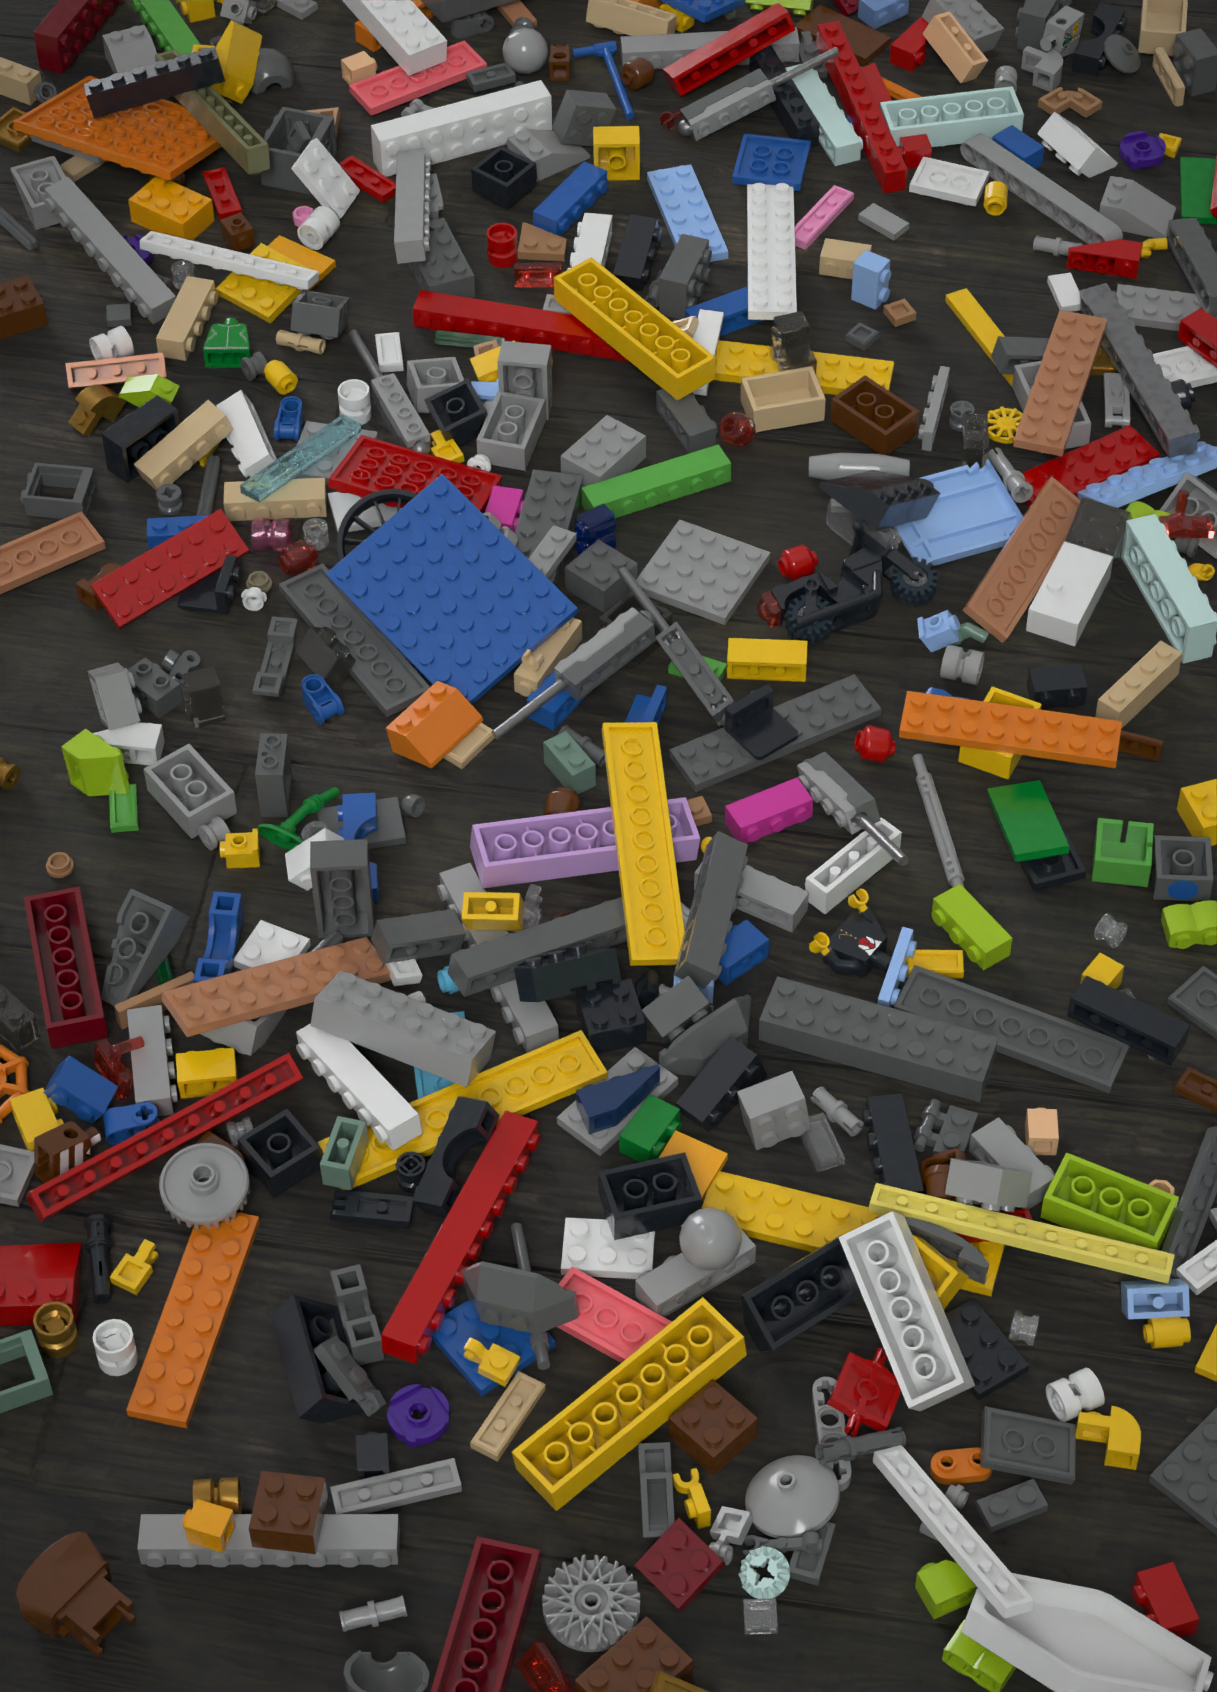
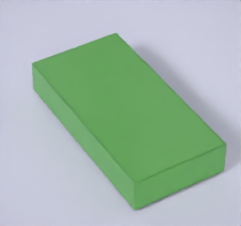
[109,784,139,833]

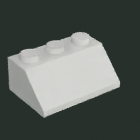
[1037,112,1118,178]

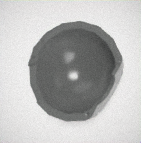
[250,48,295,94]
[343,1650,430,1692]

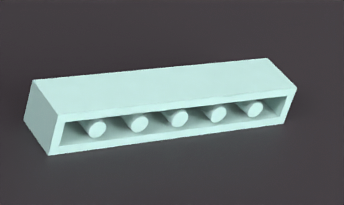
[786,64,863,166]

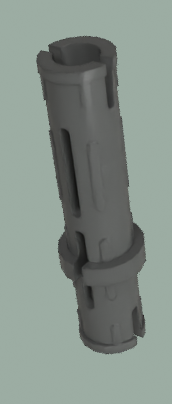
[815,1427,906,1465]

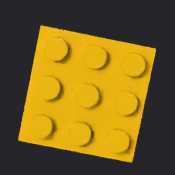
[216,243,310,324]

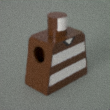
[34,1121,101,1184]

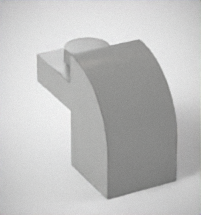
[1021,46,1063,92]

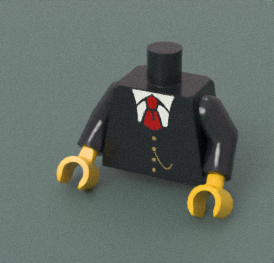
[809,888,892,978]

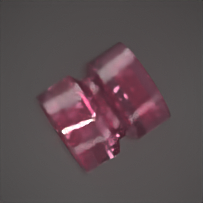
[251,518,291,552]

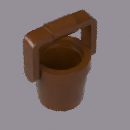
[920,1148,966,1202]

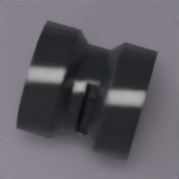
[396,1152,426,1193]

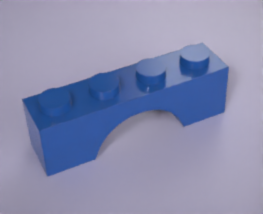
[338,793,379,902]
[193,891,244,983]

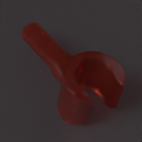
[660,108,682,129]

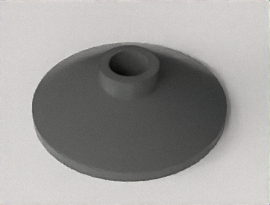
[1104,34,1141,74]

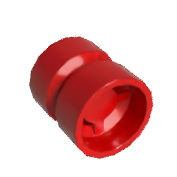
[486,223,518,268]

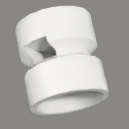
[297,206,340,250]
[89,326,134,360]
[338,379,371,426]
[93,1319,138,1376]
[1046,1368,1105,1422]

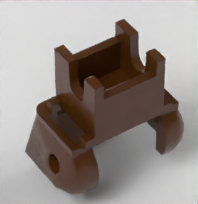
[16,1531,136,1658]

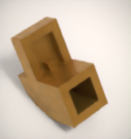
[68,384,126,437]

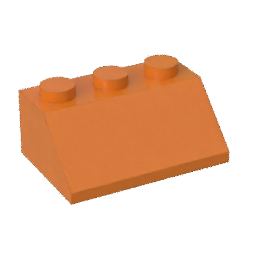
[386,681,483,768]

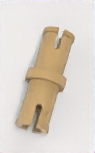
[276,329,326,355]

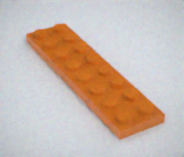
[899,691,1122,768]
[126,1212,260,1428]

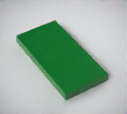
[1179,157,1217,225]
[987,780,1069,862]

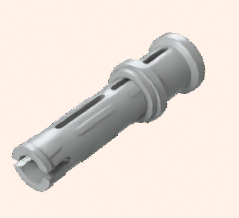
[987,448,1033,503]

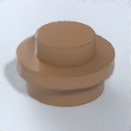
[46,852,74,878]

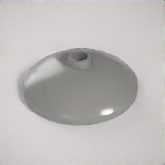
[745,1455,840,1539]

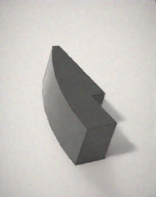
[638,1442,675,1538]

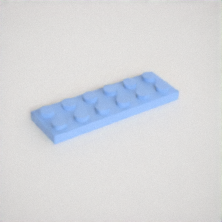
[647,165,728,262]
[1077,441,1217,512]

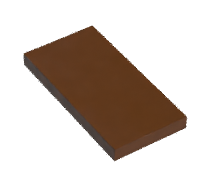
[794,5,891,65]

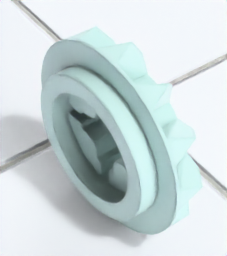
[738,1546,790,1600]

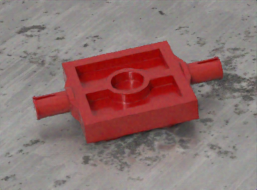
[827,1348,901,1436]

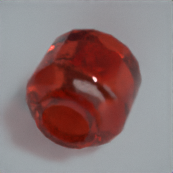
[719,411,756,447]
[278,540,318,577]

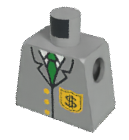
[1040,6,1085,57]

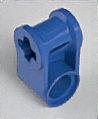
[274,396,304,442]
[301,674,345,725]
[103,1102,160,1146]

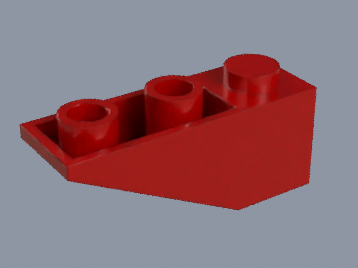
[1066,239,1143,279]

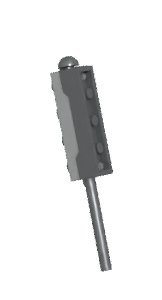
[678,47,840,141]
[349,330,431,455]
[618,566,735,726]
[492,607,656,740]
[797,752,909,866]

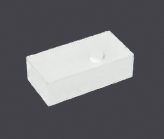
[1026,542,1113,646]

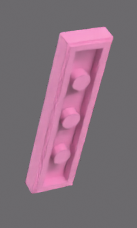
[794,185,854,250]

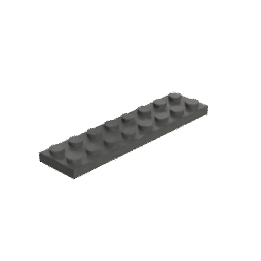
[279,563,430,717]
[669,674,881,792]
[894,965,1130,1094]

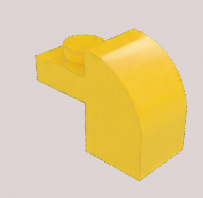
[1076,1406,1141,1470]

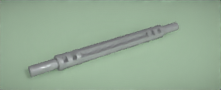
[912,754,965,887]

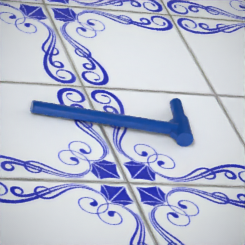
[572,41,635,120]

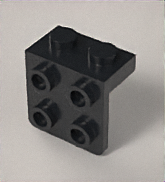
[178,555,241,614]
[725,684,798,760]

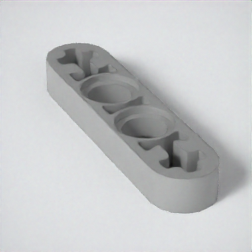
[812,1376,851,1492]

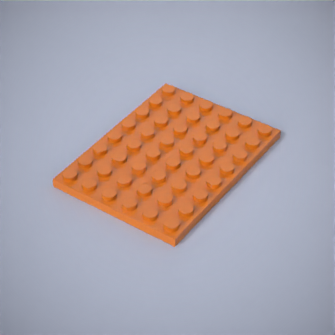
[14,76,222,181]

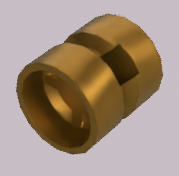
[33,1301,79,1358]
[193,1477,242,1514]

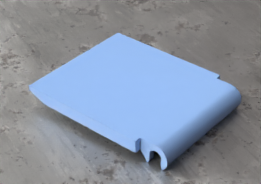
[894,459,1023,566]

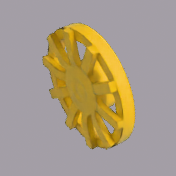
[983,406,1023,444]

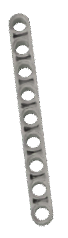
[960,133,1123,244]

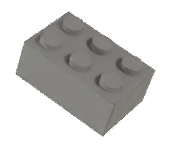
[922,0,1004,53]
[498,341,553,420]
[476,391,546,471]
[561,415,646,487]
[144,744,237,839]

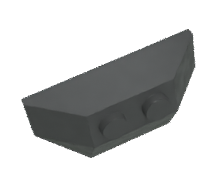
[659,994,751,1076]
[461,1261,580,1334]

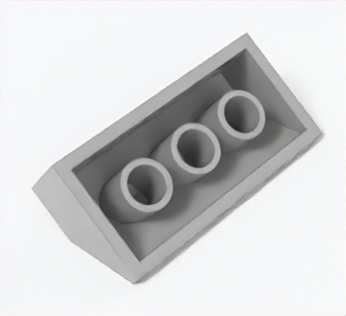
[1160,472,1217,559]

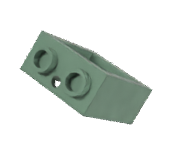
[0,1329,53,1413]

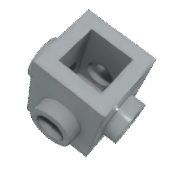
[220,0,257,25]

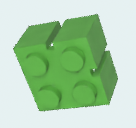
[1092,818,1154,887]

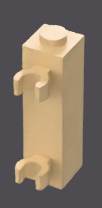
[514,617,582,697]

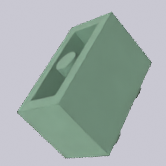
[543,731,596,795]
[320,1116,369,1190]

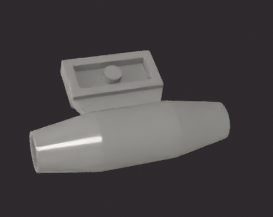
[808,453,910,511]

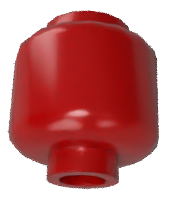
[778,545,818,581]
[854,725,896,763]

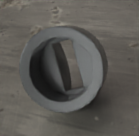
[401,794,425,817]

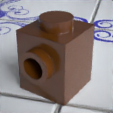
[220,212,255,252]

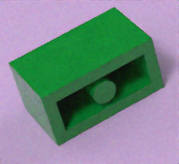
[619,1094,682,1162]

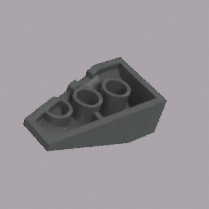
[101,888,190,1006]

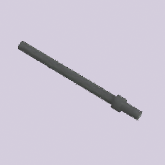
[510,1223,550,1370]

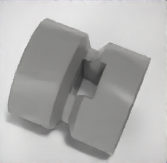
[940,644,985,685]

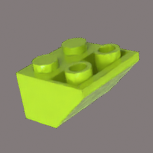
[61,729,130,796]

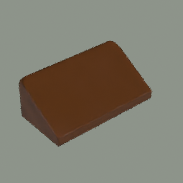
[1118,730,1164,761]

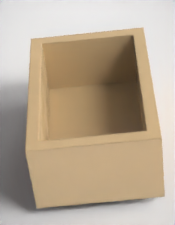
[1138,0,1188,56]
[740,366,825,433]

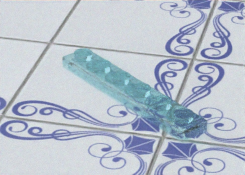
[240,415,361,502]

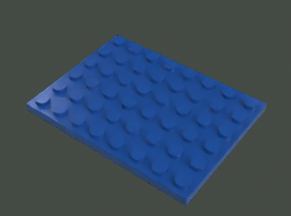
[326,474,579,705]

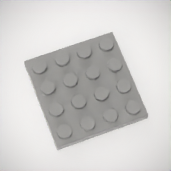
[636,519,771,625]

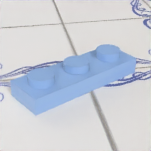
[878,927,917,1008]

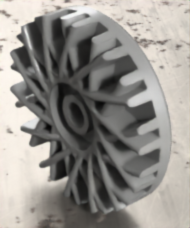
[159,1143,250,1230]
[542,1555,640,1652]

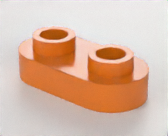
[930,1447,993,1485]

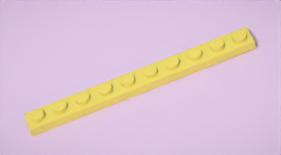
[868,1183,1175,1284]

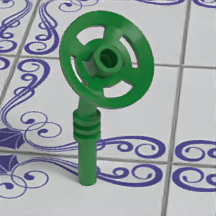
[257,787,340,851]

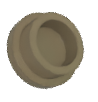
[246,571,272,593]

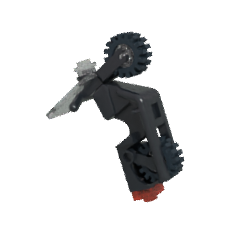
[757,498,938,645]

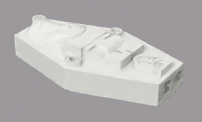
[961,1573,1214,1692]

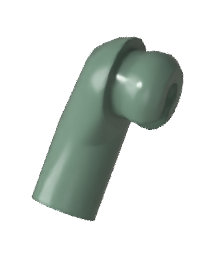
[953,622,989,645]

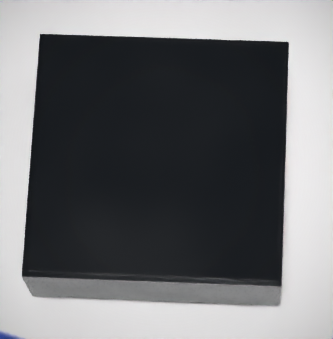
[635,969,659,1009]

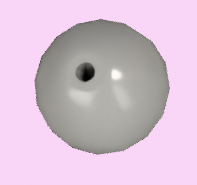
[502,28,548,74]
[679,1208,742,1271]

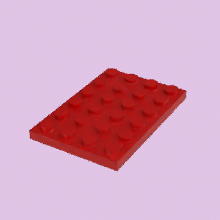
[328,435,502,513]

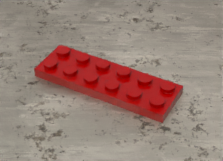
[1023,425,1160,507]
[90,509,249,630]

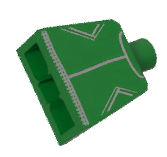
[203,318,251,368]

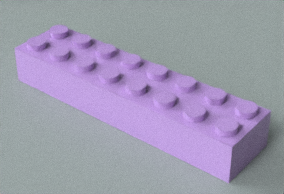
[470,797,700,889]

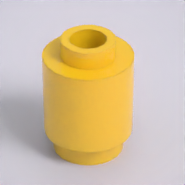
[984,181,1008,216]
[264,360,298,394]
[1143,1316,1191,1349]

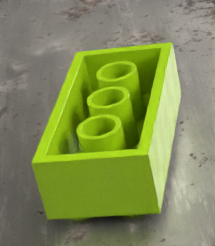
[1041,1152,1179,1250]

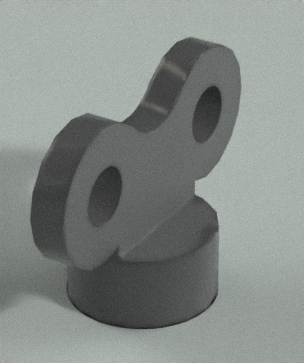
[161,649,200,687]

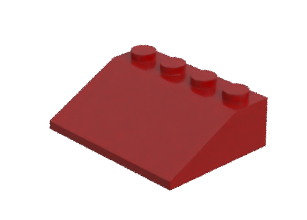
[0,1243,82,1326]

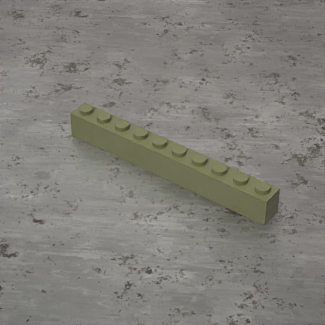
[155,50,270,174]

